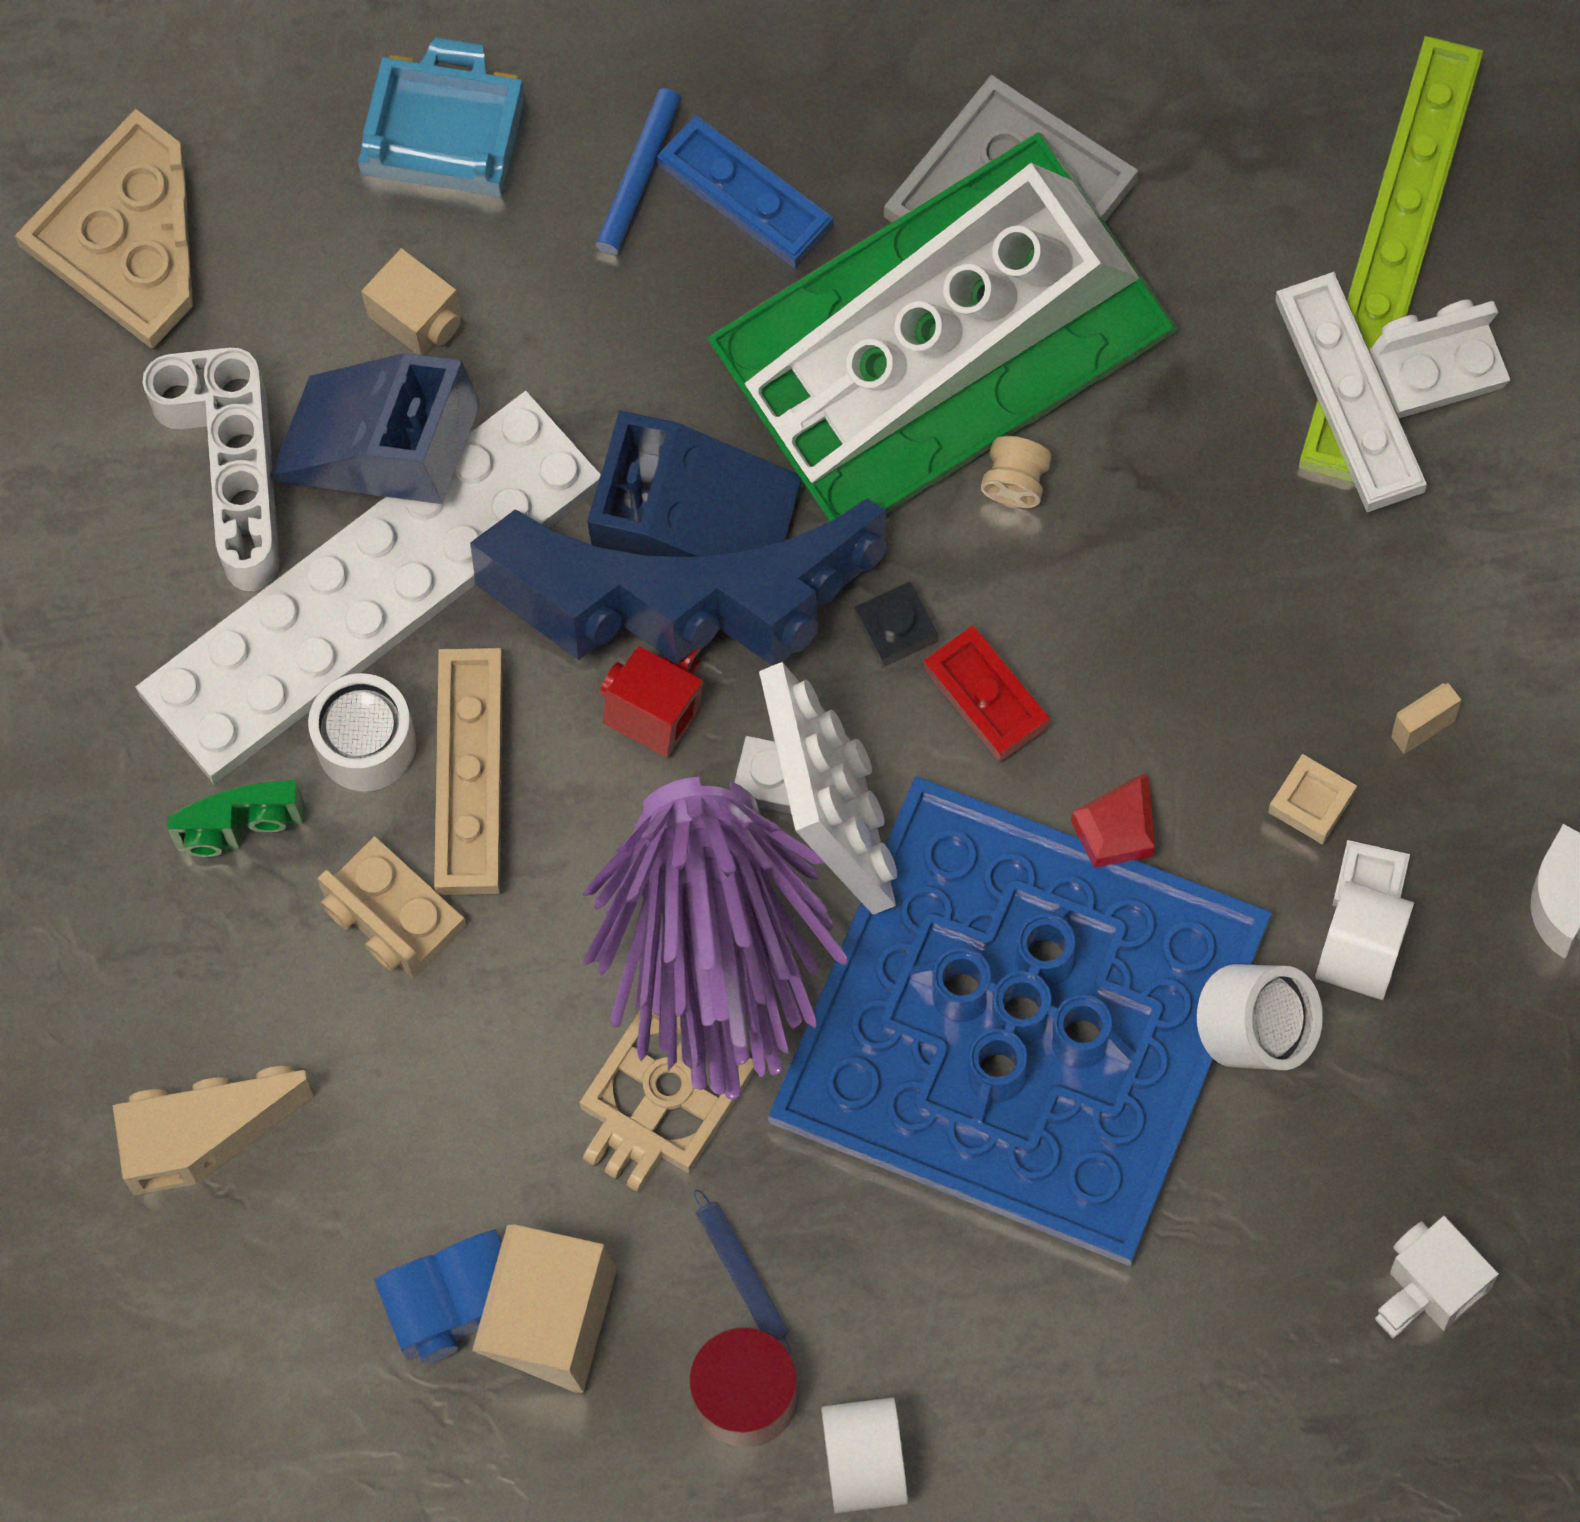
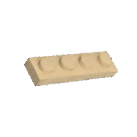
[434,648,503,895]

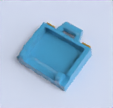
[358,37,525,198]

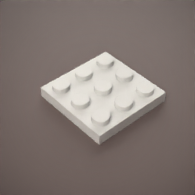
[759,662,897,915]

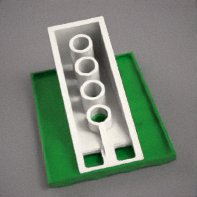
[707,132,1179,521]

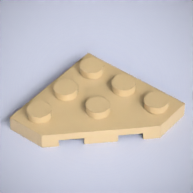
[15,109,193,349]

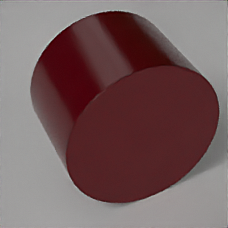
[689,1328,798,1447]

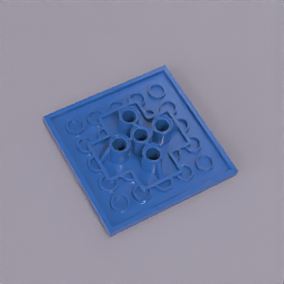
[768,776,1272,1266]

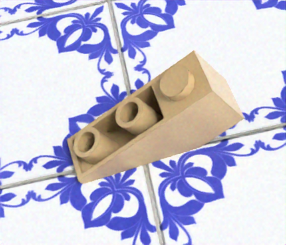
[113,1066,314,1196]

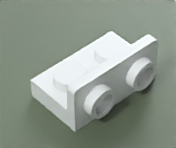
[1369,300,1510,419]

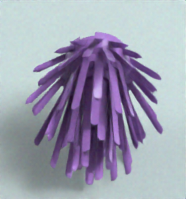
[583,777,847,1100]

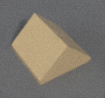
[472,1225,617,1393]

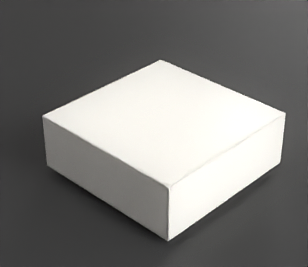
[1332,840,1410,907]

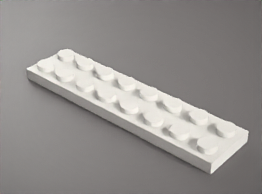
[136,391,600,785]

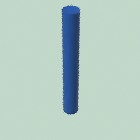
[595,88,681,255]

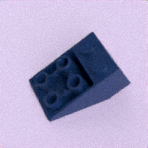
[270,353,480,504]
[587,410,802,557]

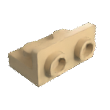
[317,836,467,979]

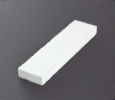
[1275,272,1427,512]

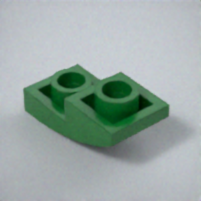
[167,780,304,857]

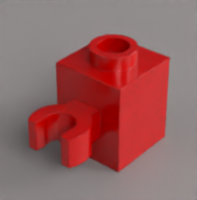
[600,646,703,758]

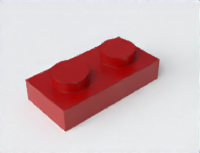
[923,625,1050,763]

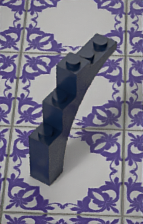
[470,498,887,666]

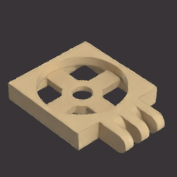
[579,1011,756,1193]

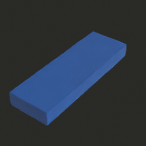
[657,115,834,269]

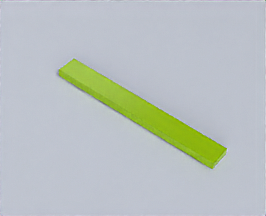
[1299,36,1483,483]

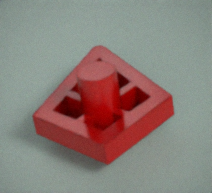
[1071,774,1155,868]

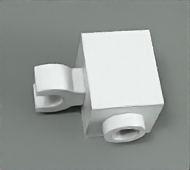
[1375,1216,1498,1339]

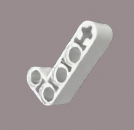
[142,348,280,591]

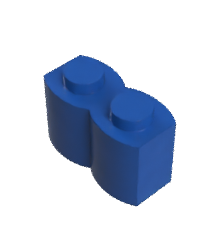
[374,1229,502,1364]

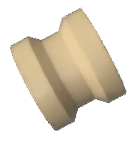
[981,436,1052,508]

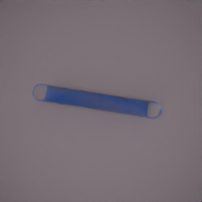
[694,1190,791,1355]

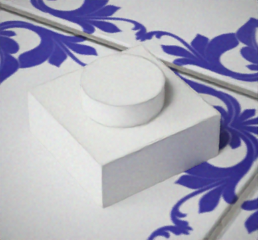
[734,736,792,814]

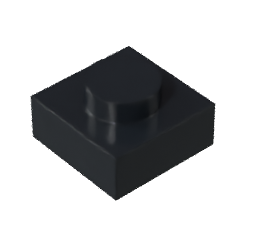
[854,581,938,668]

